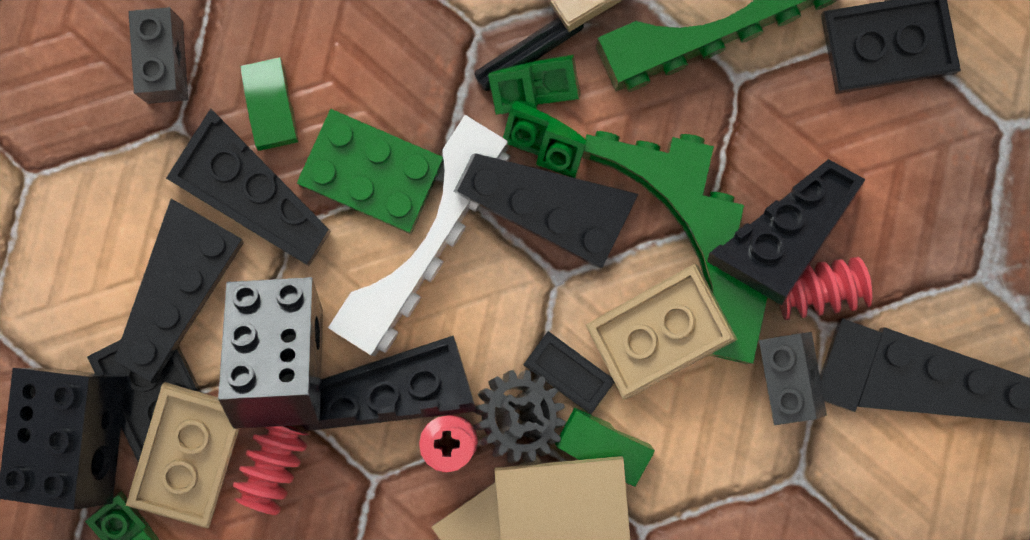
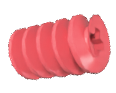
[779,257,872,320]
[419,414,478,473]
[232,426,309,515]

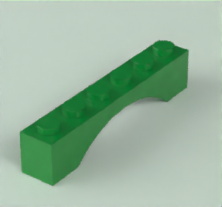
[596,0,837,92]

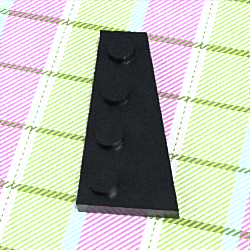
[166,108,331,266]
[453,153,638,268]
[707,159,865,305]
[114,198,244,384]
[858,327,1030,423]
[303,335,477,431]

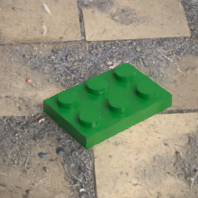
[297,108,444,234]

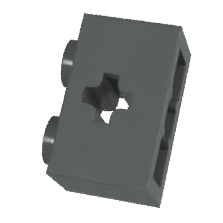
[128,7,189,104]
[759,332,827,425]

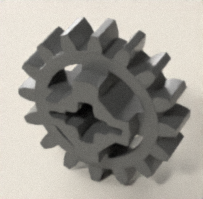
[473,370,566,463]

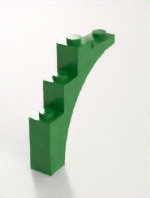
[582,131,768,364]

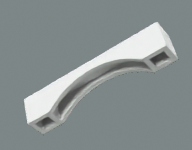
[328,115,511,356]

